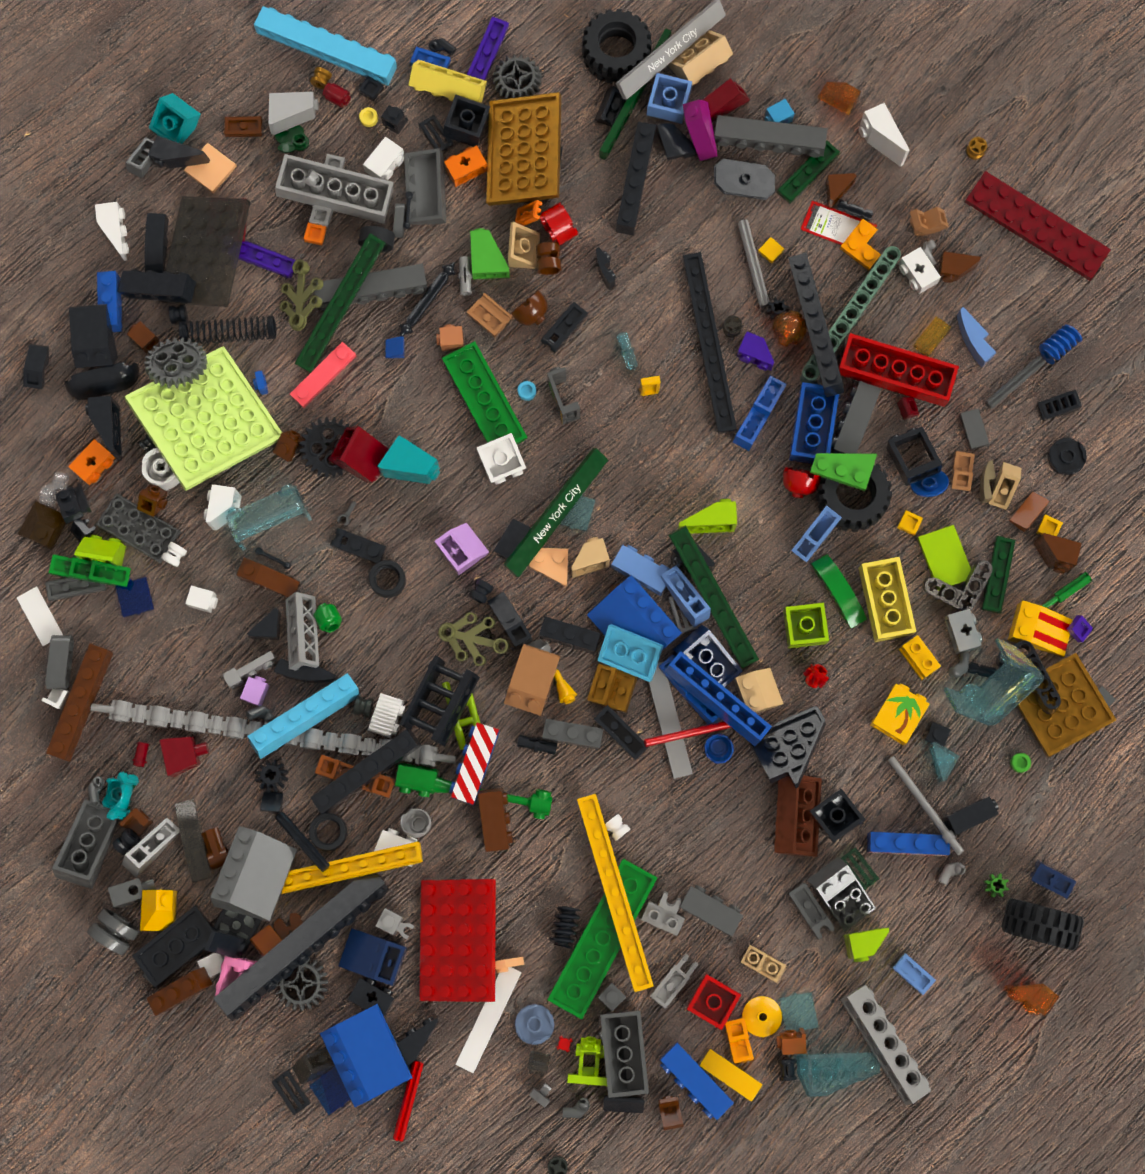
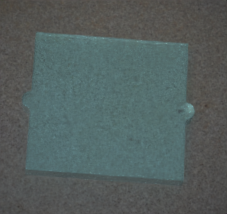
[560,496,596,532]
[779,992,819,1031]

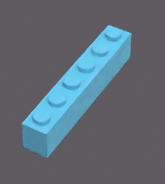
[248,673,360,759]

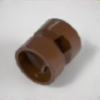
[536,242,561,275]

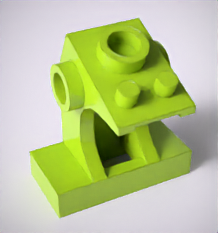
[567,1036,607,1086]

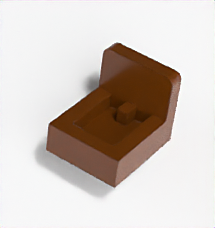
[273,430,305,462]
[658,1096,684,1130]

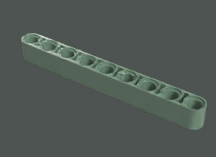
[800,246,901,384]

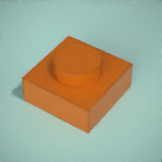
[304,222,327,246]

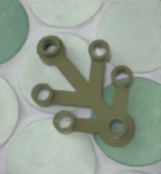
[280,259,323,331]
[438,612,510,666]

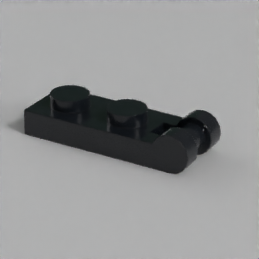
[540,302,588,353]
[330,528,387,564]

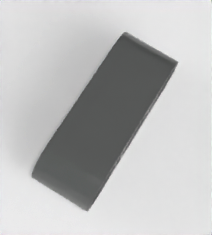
[45,635,74,689]

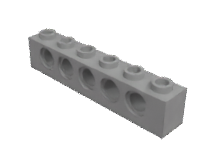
[840,985,931,1105]

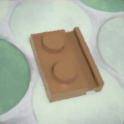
[467,293,513,338]

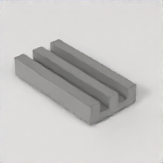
[668,596,698,634]

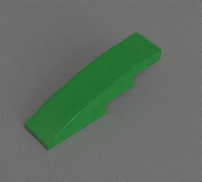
[49,554,131,587]

